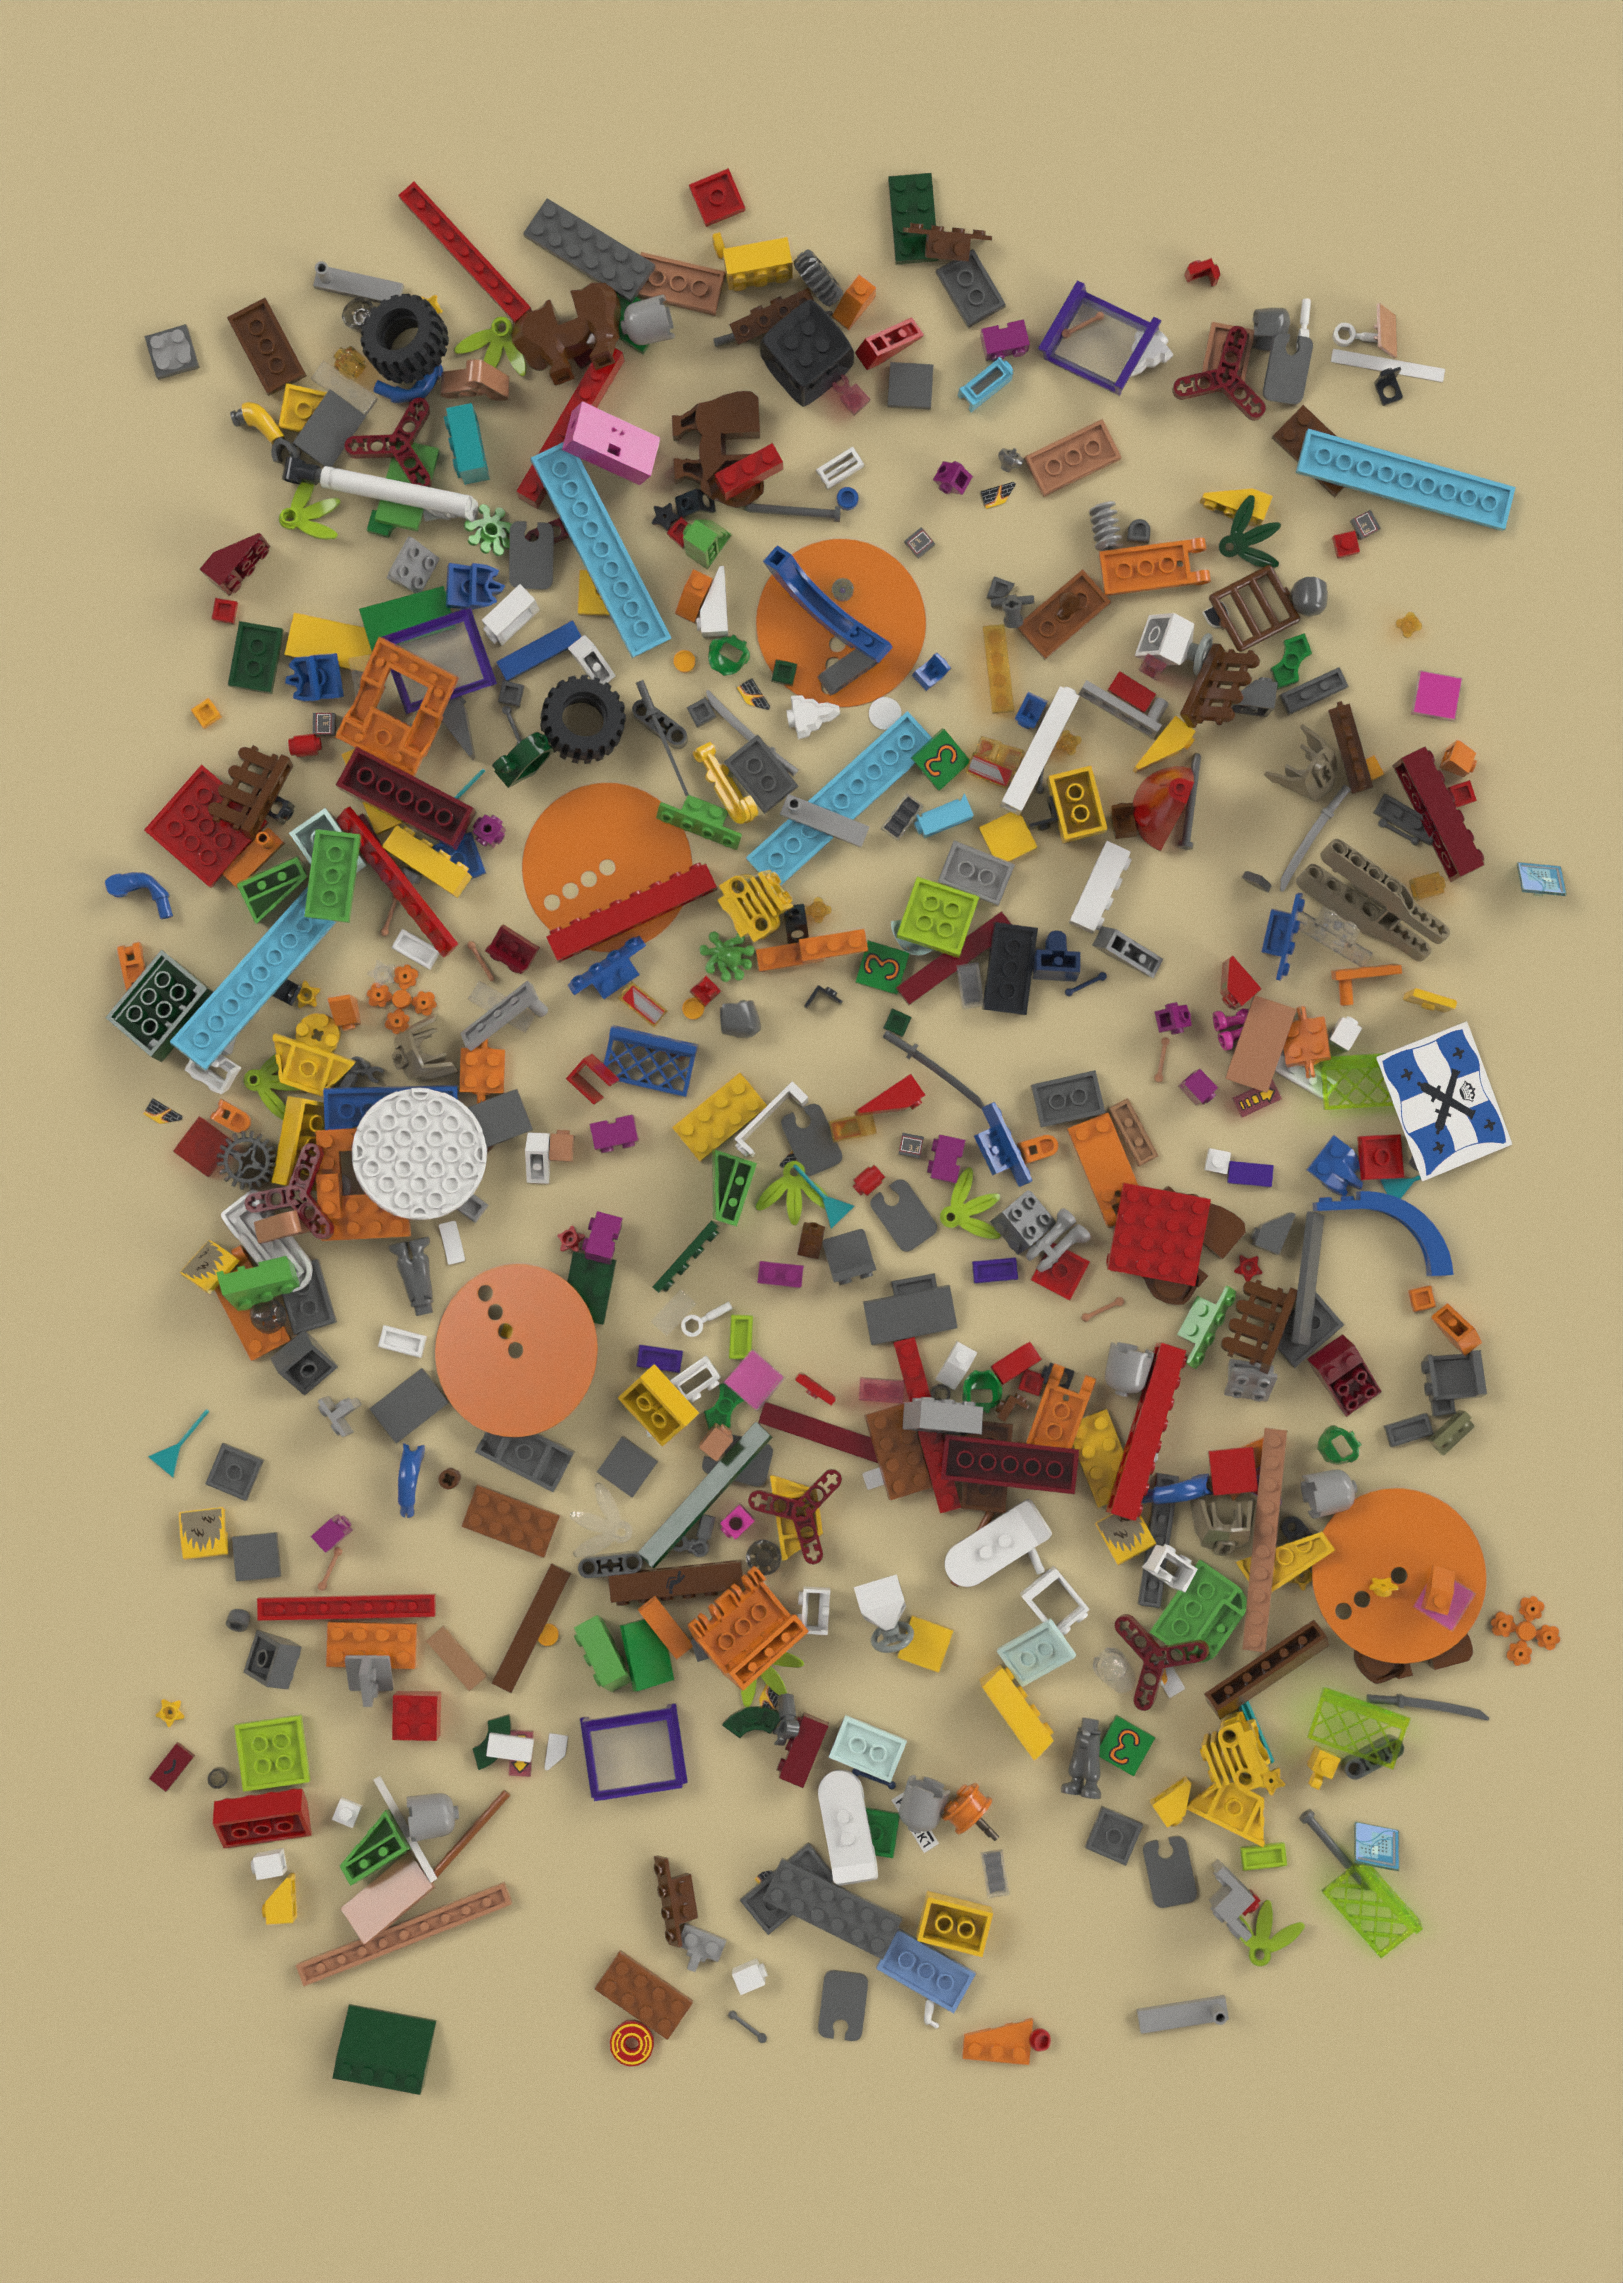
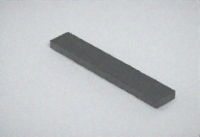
[1292,1211,1324,1346]
[1138,1473,1179,1608]

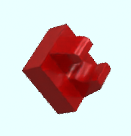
[690,976,721,1007]

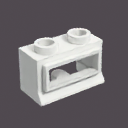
[185,1054,241,1094]
[670,1355,721,1403]
[1142,1544,1197,1592]
[797,1586,830,1635]

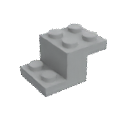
[1209,1859,1255,1942]

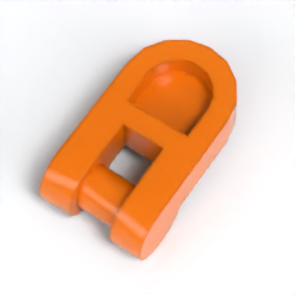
[210,1099,251,1133]
[1017,1135,1058,1164]

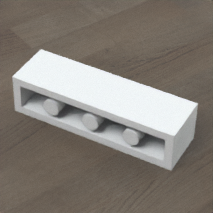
[1069,841,1132,934]

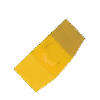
[1132,715,1196,773]

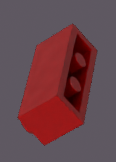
[715,443,784,500]

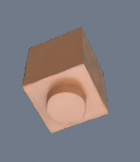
[549,1130,575,1162]
[699,1423,733,1461]

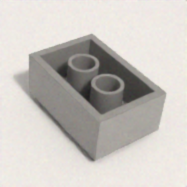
[903,1397,983,1435]

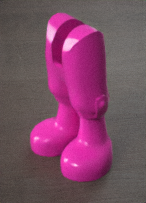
[1212,1008,1249,1051]

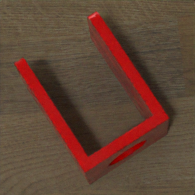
[566,1054,620,1105]

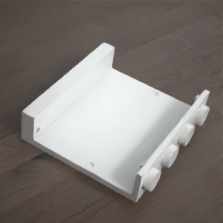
[735,1081,808,1158]

